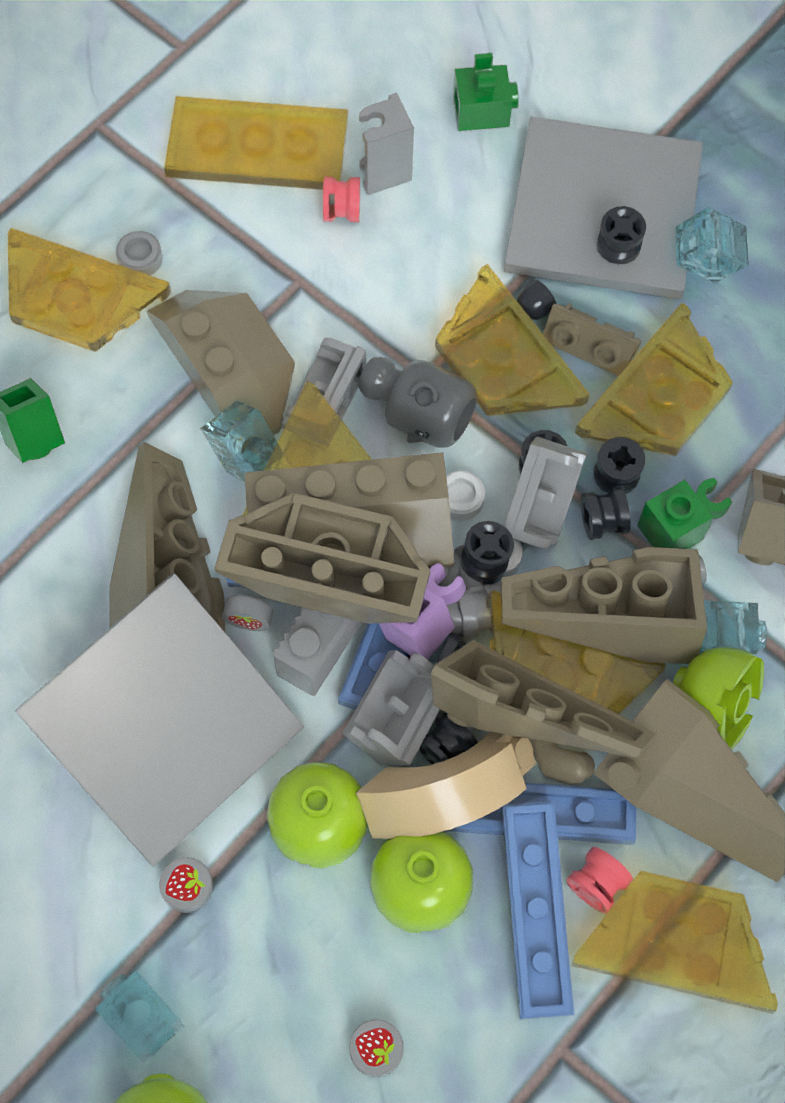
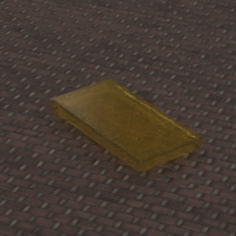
[164,96,348,190]

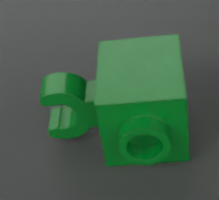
[453,53,519,131]
[0,378,65,463]
[637,478,732,549]

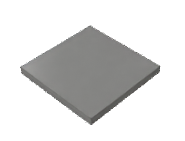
[504,116,703,300]
[14,574,305,867]

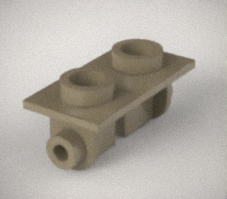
[541,303,642,378]

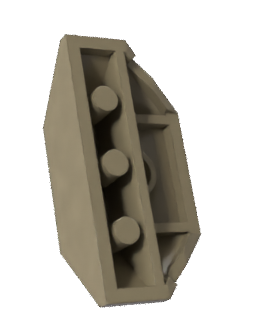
[147,290,295,454]
[214,493,430,624]

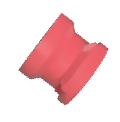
[323,176,360,223]
[566,847,633,914]

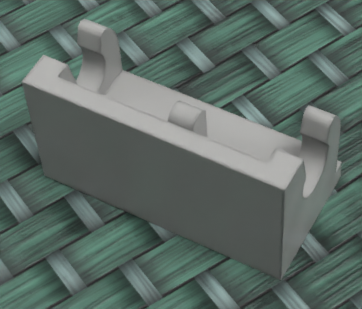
[359,93,414,195]
[281,338,366,447]
[504,437,587,549]
[342,650,440,766]

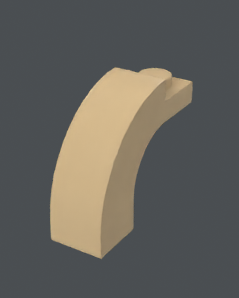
[356,732,536,839]

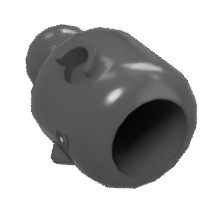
[358,357,477,448]

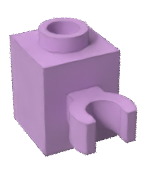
[379,563,466,659]

